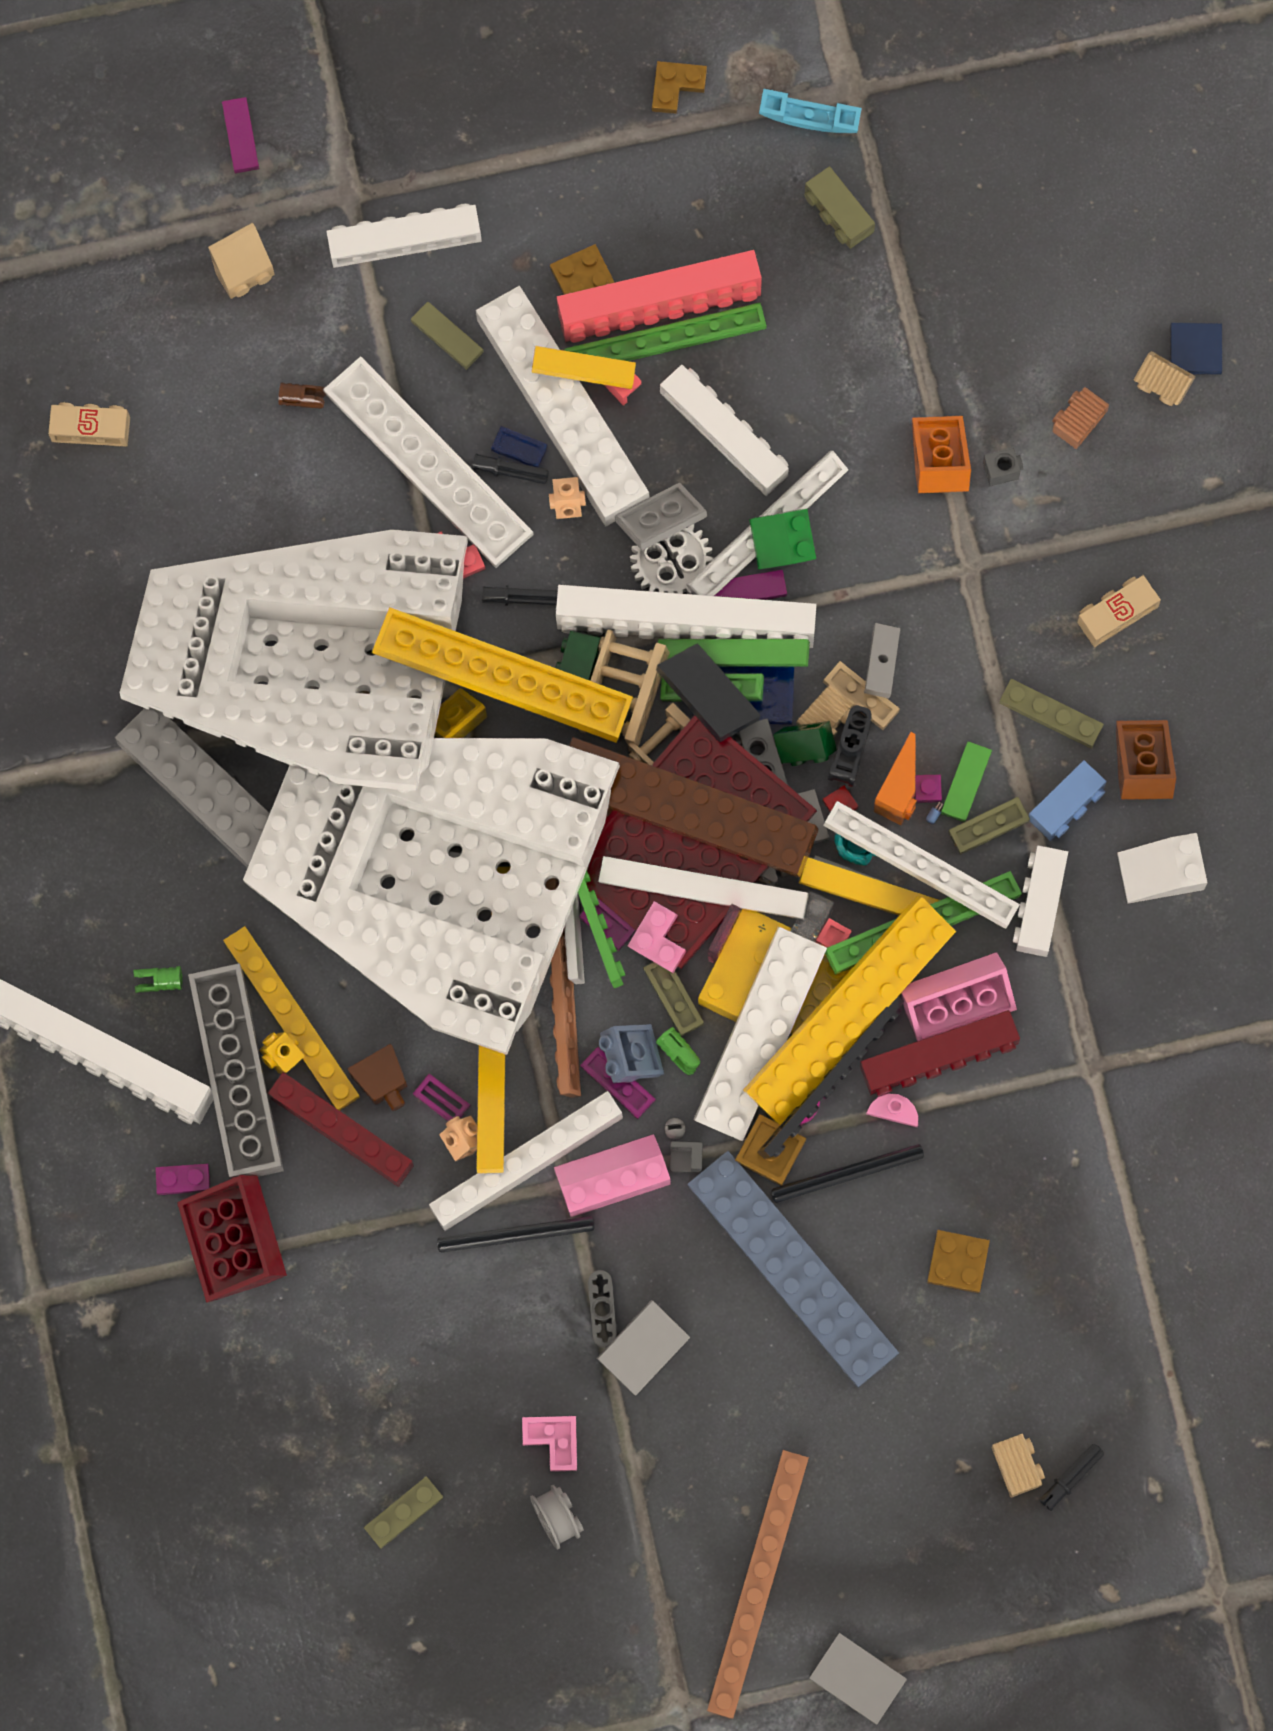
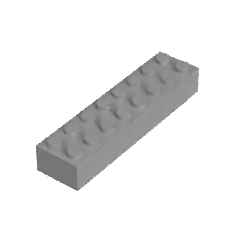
[115,707,270,868]
[188,963,284,1179]

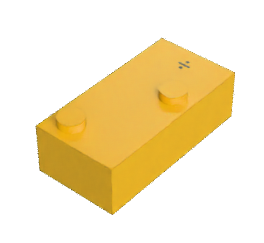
[698,909,791,1022]

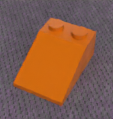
[912,416,971,493]
[874,732,917,825]

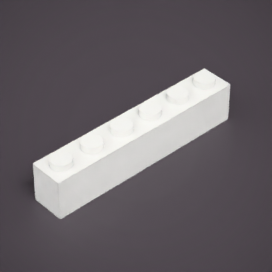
[327,204,482,268]
[660,365,789,497]

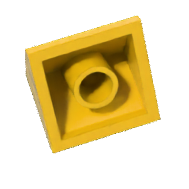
[434,688,487,738]

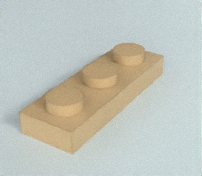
[823,661,900,730]

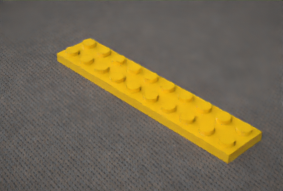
[372,607,633,743]
[743,895,956,1125]

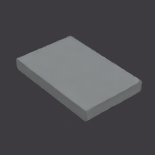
[615,483,707,550]
[596,1300,690,1396]
[809,1633,907,1725]

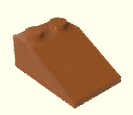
[1116,720,1176,799]

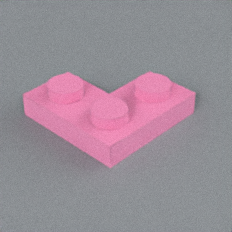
[628,901,686,973]
[522,1416,577,1472]

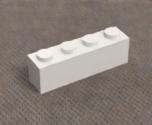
[1013,846,1068,957]

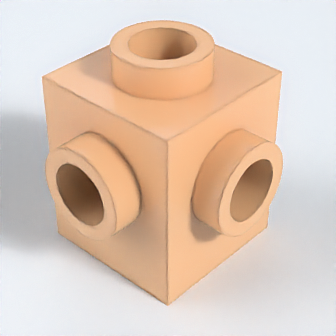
[549,477,586,519]
[439,1116,477,1161]

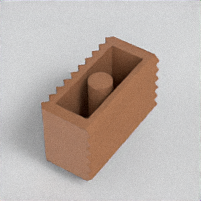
[1052,387,1109,449]

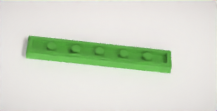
[658,639,810,667]

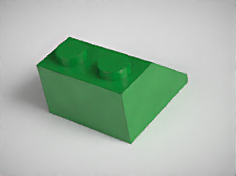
[749,509,816,570]

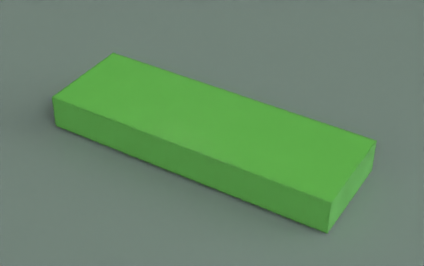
[941,742,992,822]

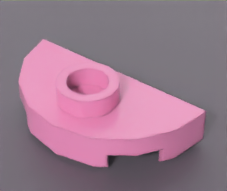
[866,1094,918,1128]

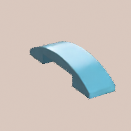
[759,89,862,133]

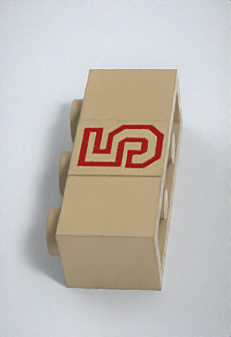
[48,402,130,446]
[1077,575,1161,647]

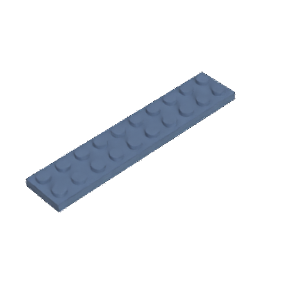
[687,1151,899,1388]

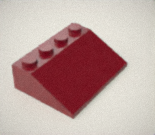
[177,1175,287,1302]

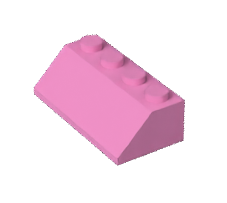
[900,952,1017,1042]
[554,1134,671,1218]

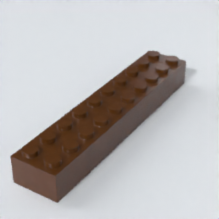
[569,737,819,878]

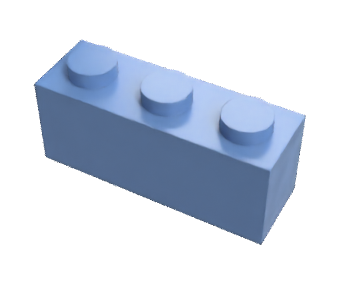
[1029,760,1106,841]

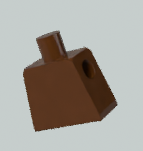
[347,1043,408,1112]

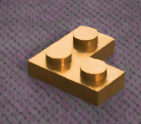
[652,61,707,114]

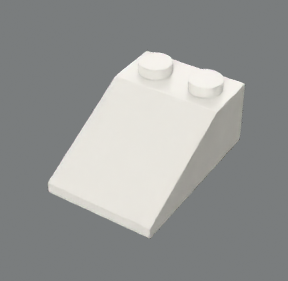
[1117,833,1207,904]

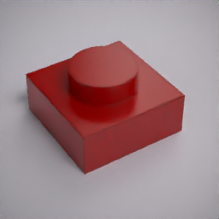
[822,785,859,813]

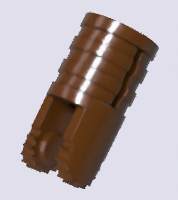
[278,382,326,409]

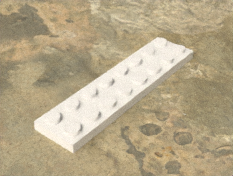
[694,927,827,1141]

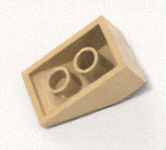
[208,223,275,299]

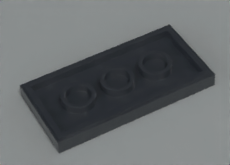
[656,643,761,743]

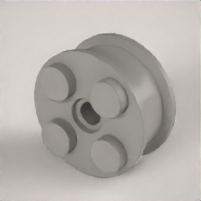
[530,1485,584,1550]

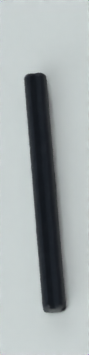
[771,1144,924,1203]
[437,1216,594,1253]

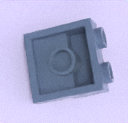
[599,1024,664,1083]

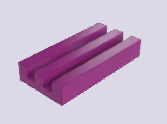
[413,1074,471,1121]

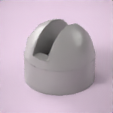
[664,1118,685,1140]

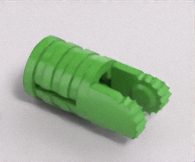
[133,966,183,993]
[656,1027,700,1075]

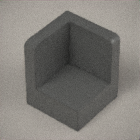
[670,1142,703,1173]

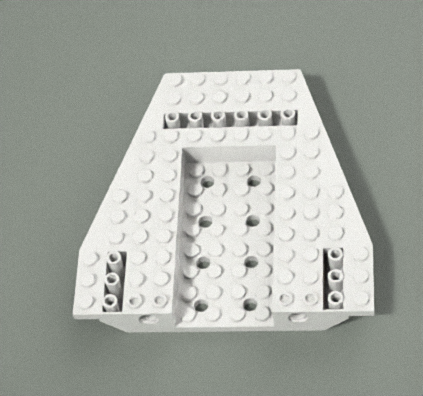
[120,530,468,791]
[243,738,620,1055]

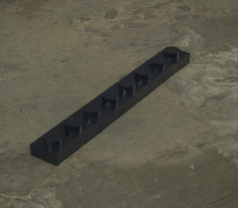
[757,996,904,1159]

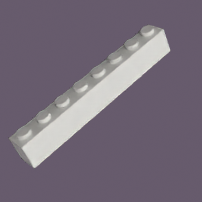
[429,1091,623,1231]

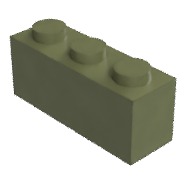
[804,166,875,249]

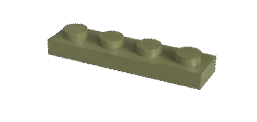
[999,679,1104,749]

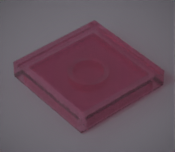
[708,904,740,964]

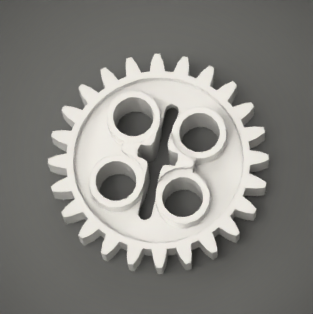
[630,524,713,595]

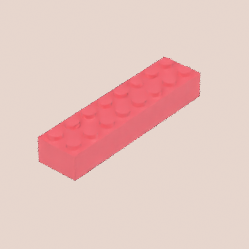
[557,250,762,343]

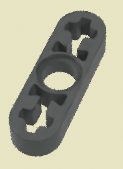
[588,1270,617,1348]

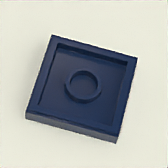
[1170,323,1222,374]

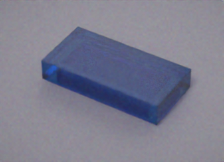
[491,426,548,468]

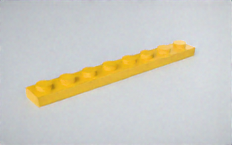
[223,926,360,1111]

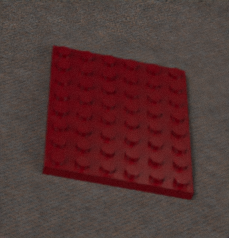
[587,715,817,969]

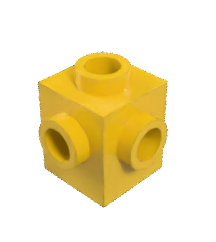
[259,1032,305,1074]

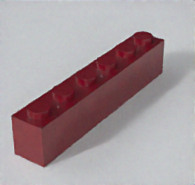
[860,1010,1020,1097]
[268,1072,414,1187]

